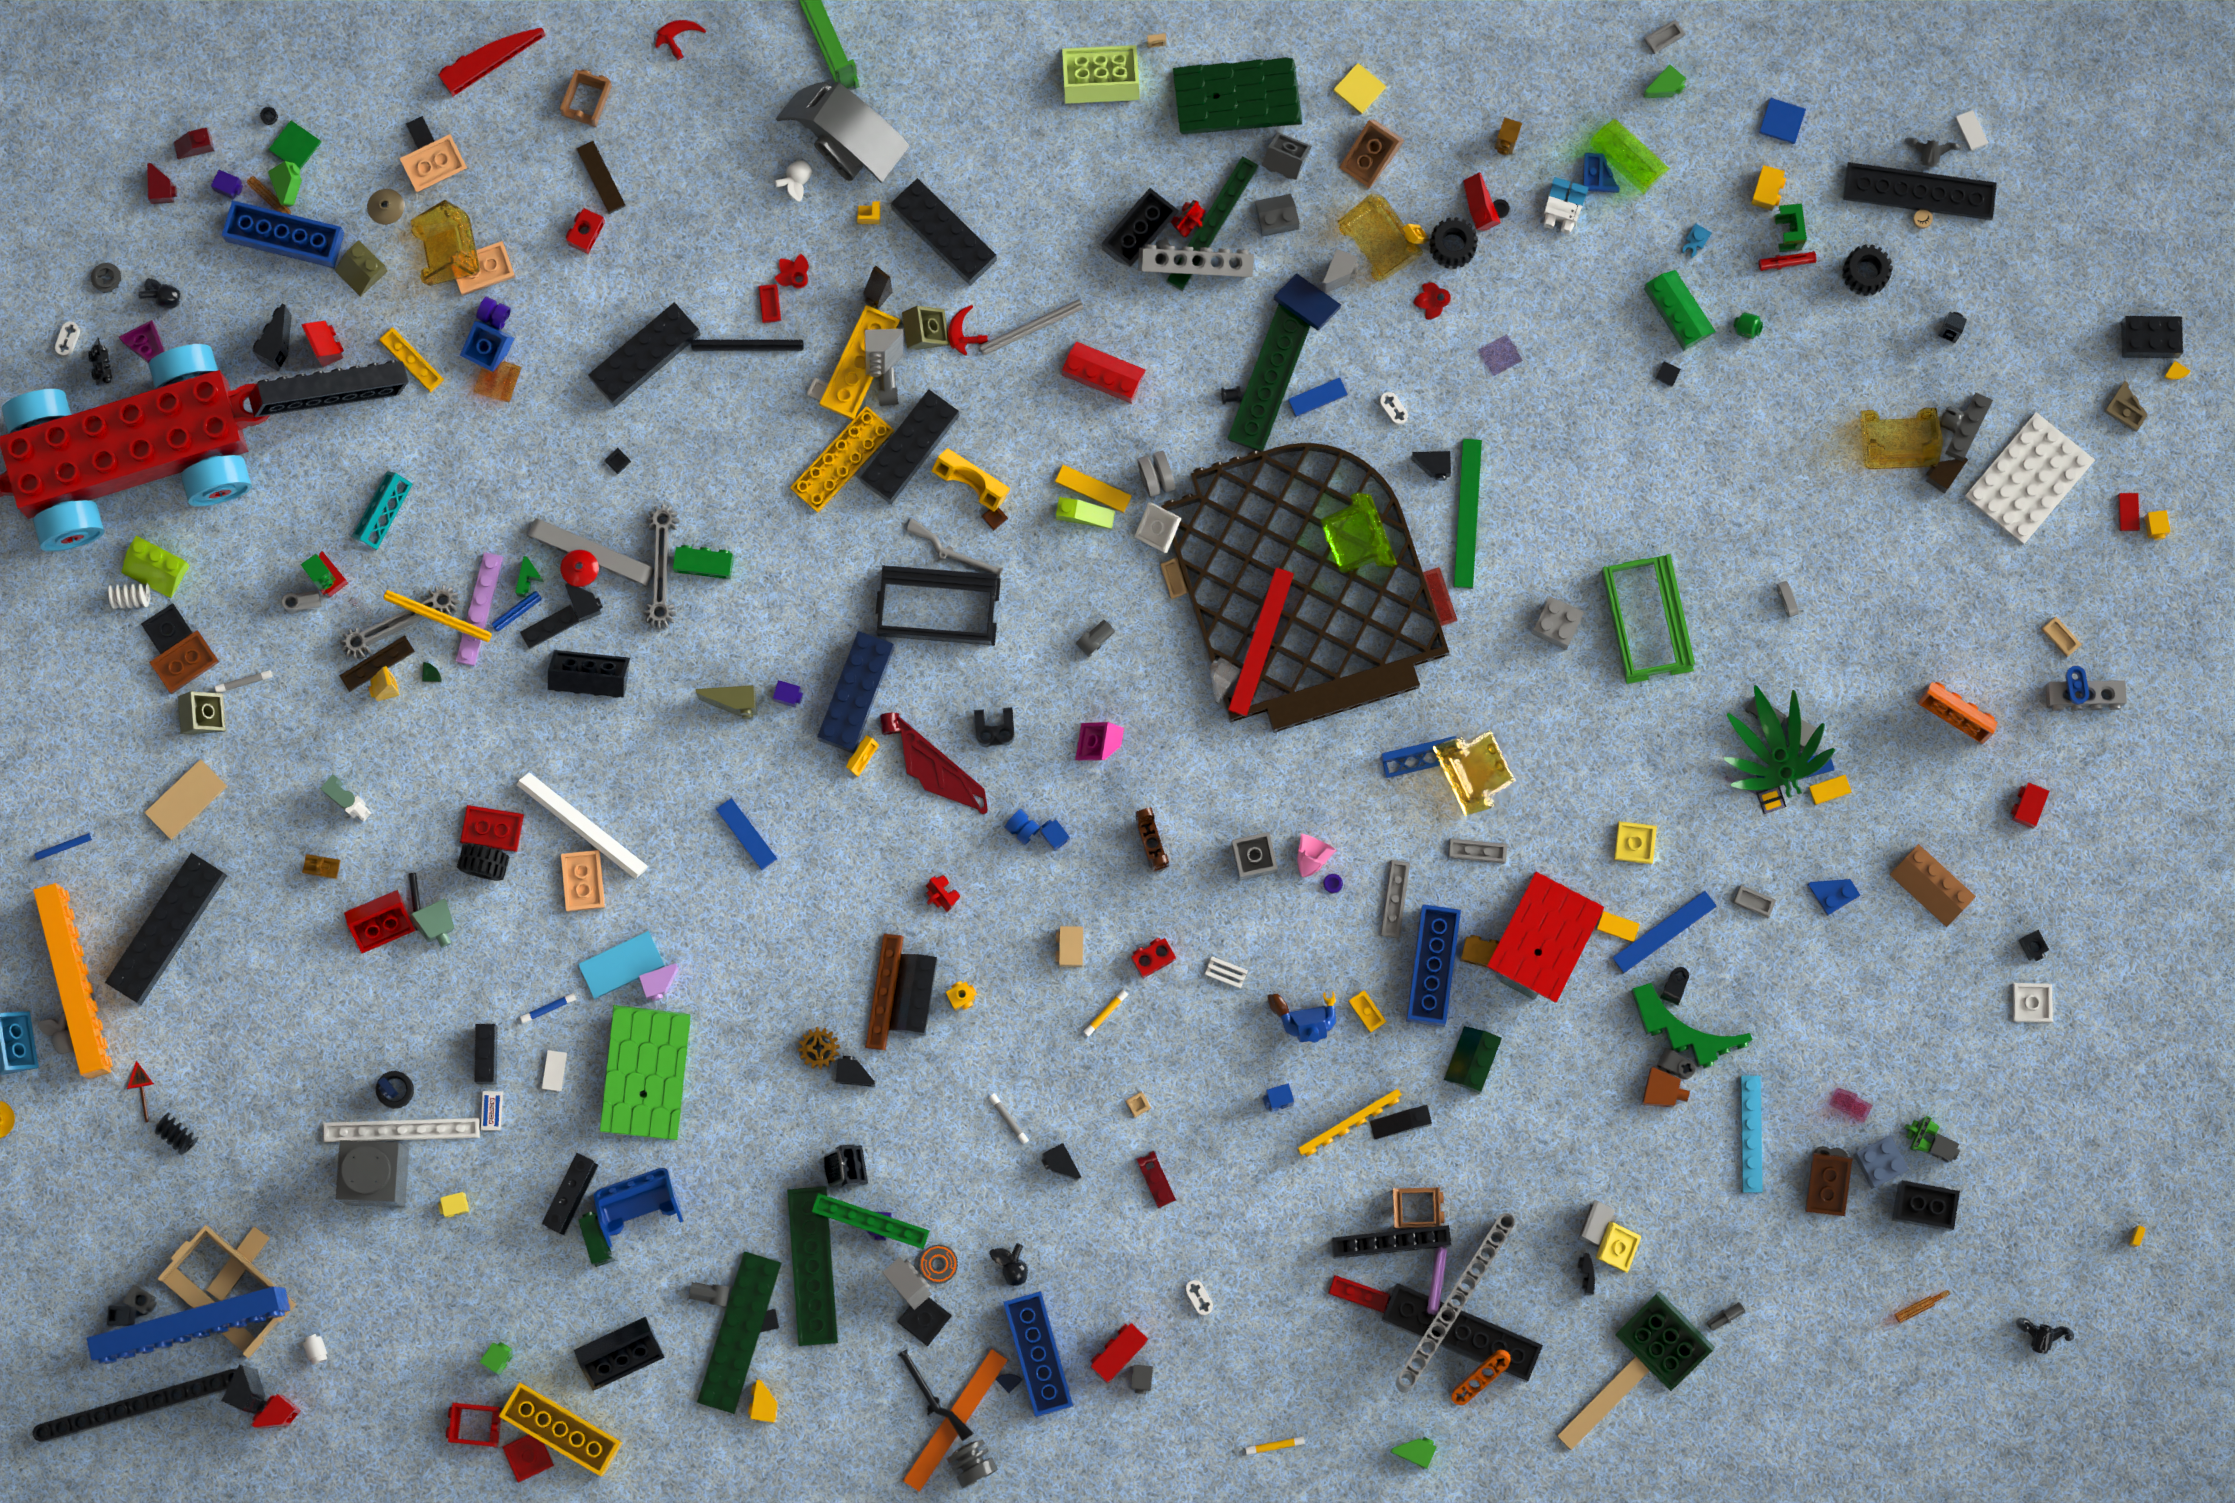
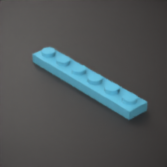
[1741,1076,1763,1193]

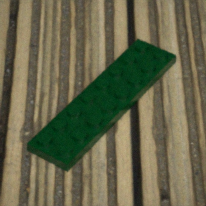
[1228,304,1311,452]
[787,1186,838,1347]
[697,1251,782,1414]

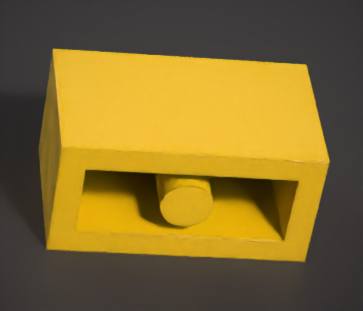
[1751,165,1786,210]

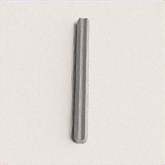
[980,299,1083,355]

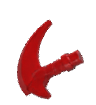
[655,20,706,60]
[948,305,988,356]

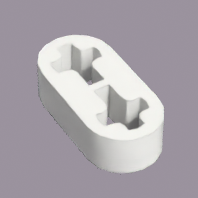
[55,321,80,357]
[1380,392,1408,425]
[1186,1280,1213,1315]

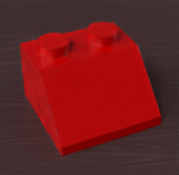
[302,321,344,367]

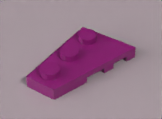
[119,320,165,364]

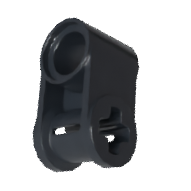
[1660,967,1689,1006]

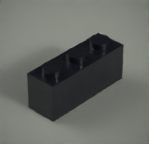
[474,1024,498,1084]

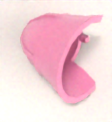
[1297,833,1337,877]

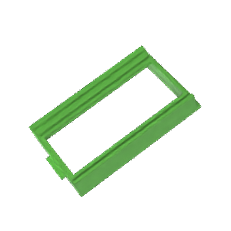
[799,0,859,88]
[1601,554,1695,684]

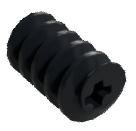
[155,1112,199,1155]

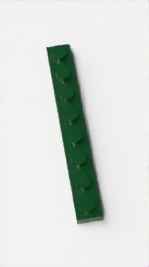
[1166,156,1259,292]

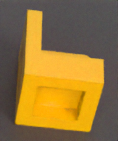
[857,201,881,224]

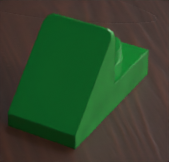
[515,556,544,598]

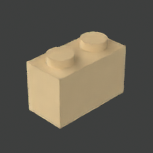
[1056,926,1083,967]

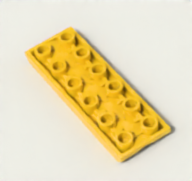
[790,406,895,513]

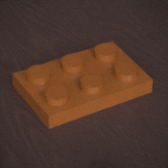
[149,630,219,694]

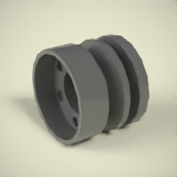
[947,1439,998,1489]

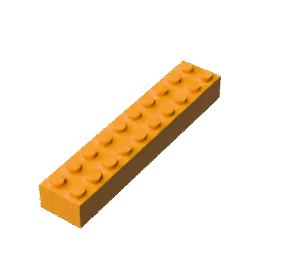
[33,883,113,1079]

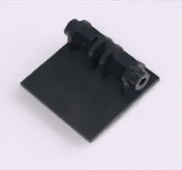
[88,338,112,385]

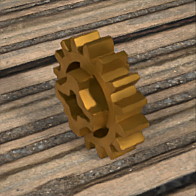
[798,1027,840,1070]

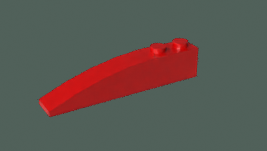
[438,27,546,97]

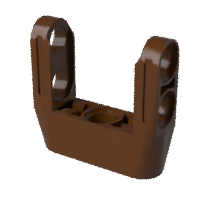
[1135,807,1169,872]

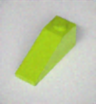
[1056,497,1115,529]

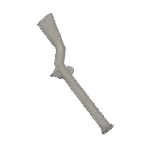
[906,518,1003,578]

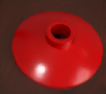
[560,550,599,587]

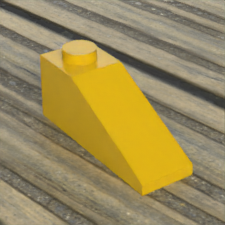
[369,666,400,702]

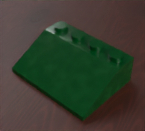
[1615,1291,1715,1391]

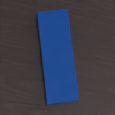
[1288,377,1348,417]

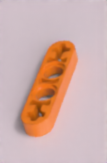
[1451,1350,1511,1405]

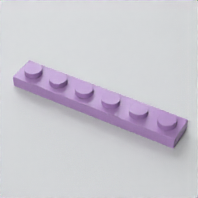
[456,552,503,666]

